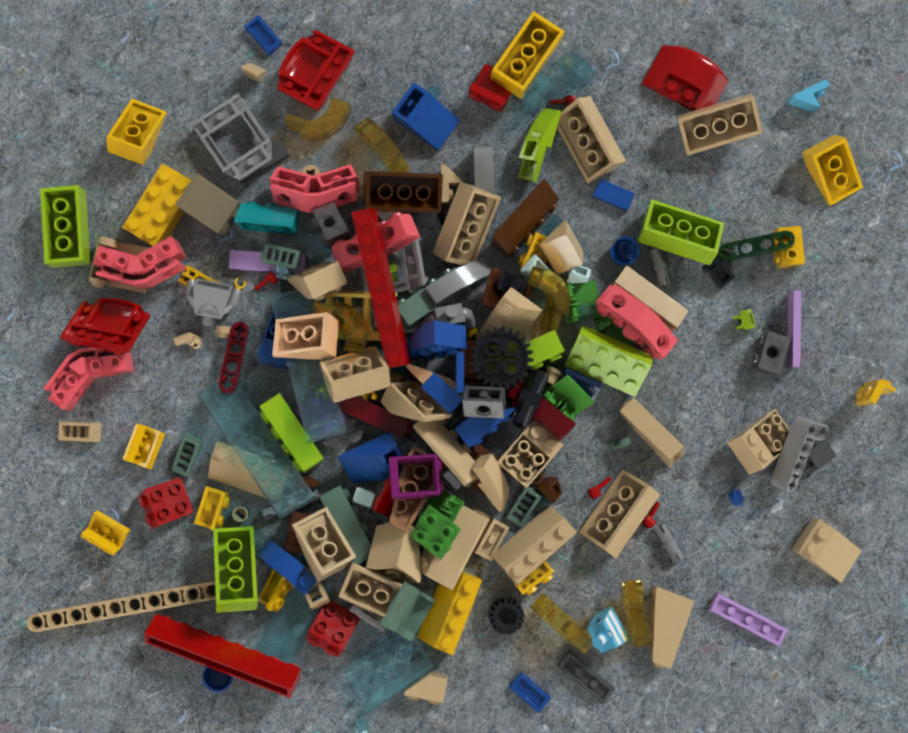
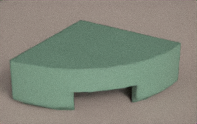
[608,437,631,451]

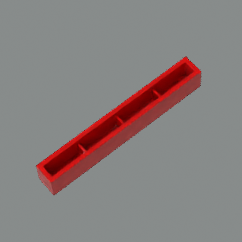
[351,208,411,369]
[144,614,301,699]

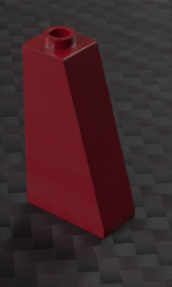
[505,382,576,441]
[338,396,413,440]

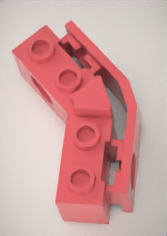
[269,164,359,213]
[331,212,420,273]
[93,236,187,289]
[596,284,678,360]
[43,347,134,411]

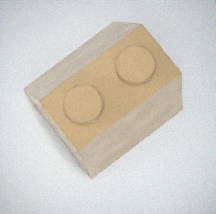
[366,522,421,584]

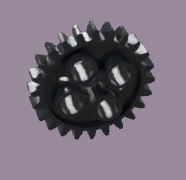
[469,326,534,390]

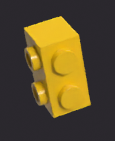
[771,226,805,268]

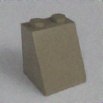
[175,173,241,237]

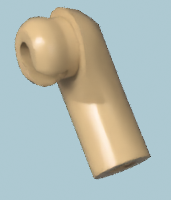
[173,332,202,349]

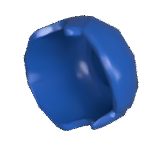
[610,236,641,266]
[202,667,234,693]

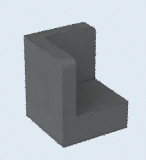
[807,440,837,469]

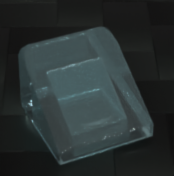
[541,215,563,235]

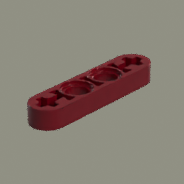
[218,322,249,395]

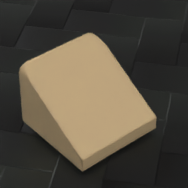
[242,63,267,82]

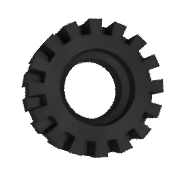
[489,597,525,635]

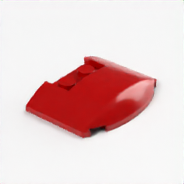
[278,30,355,111]
[642,45,729,111]
[60,298,150,354]

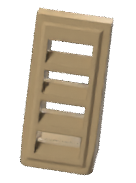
[58,421,101,442]
[305,566,330,610]

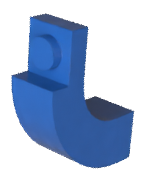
[255,540,317,595]

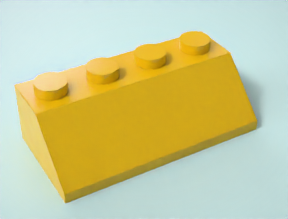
[417,571,482,655]

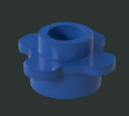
[728,487,745,507]

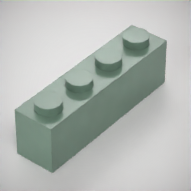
[397,267,469,331]
[319,485,373,565]

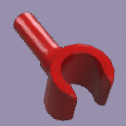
[550,95,576,106]
[254,272,280,291]
[588,476,612,499]
[642,502,660,529]

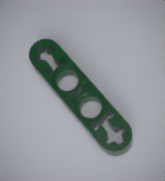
[718,231,795,262]

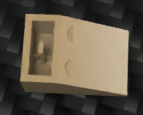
[727,409,790,475]
[497,419,563,488]

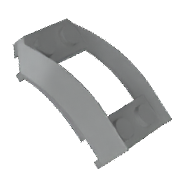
[191,93,272,181]
[346,238,429,293]

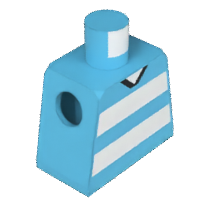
[587,606,630,653]

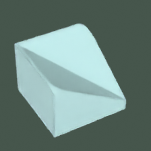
[566,265,591,284]
[353,487,377,508]

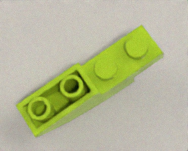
[518,108,562,183]

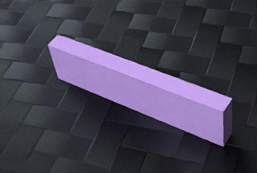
[229,250,306,274]
[787,291,801,369]
[708,592,788,647]

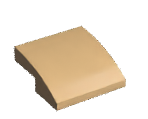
[472,507,510,561]

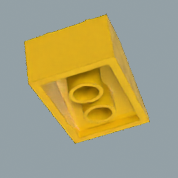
[106,99,167,165]
[801,134,863,206]

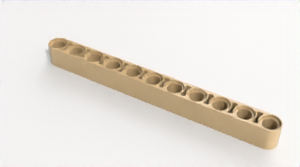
[27,580,216,632]

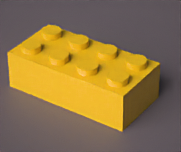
[490,11,565,99]
[122,163,191,247]

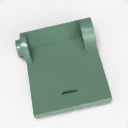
[380,582,436,641]

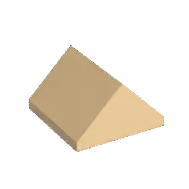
[539,220,583,275]

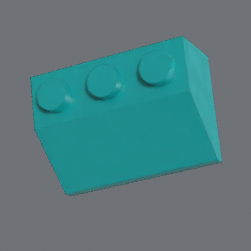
[234,201,300,235]

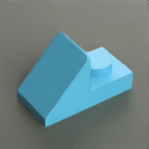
[788,79,830,113]

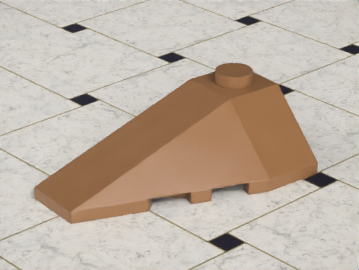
[389,446,447,533]

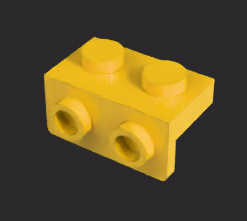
[518,231,548,269]
[854,379,896,406]
[123,424,165,470]
[194,486,230,531]
[80,510,130,556]
[513,561,555,596]
[258,570,293,612]

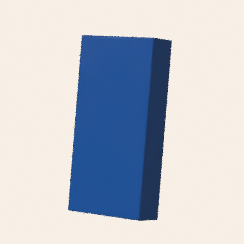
[244,15,283,56]
[593,179,635,212]
[456,352,465,394]
[421,373,463,414]
[509,671,551,713]

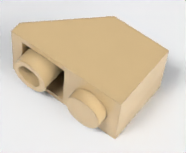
[404,672,448,705]

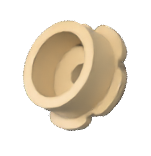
[214,326,231,338]

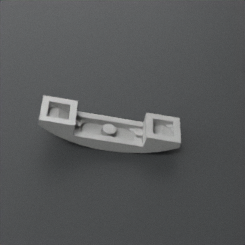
[425,257,491,305]

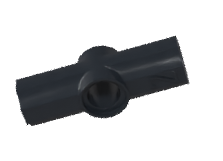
[511,370,549,429]

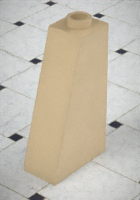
[620,398,684,468]
[649,585,694,670]

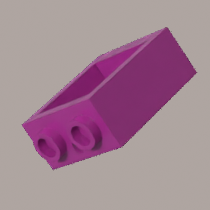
[388,454,444,500]

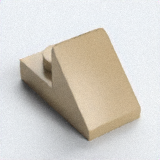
[441,164,463,206]

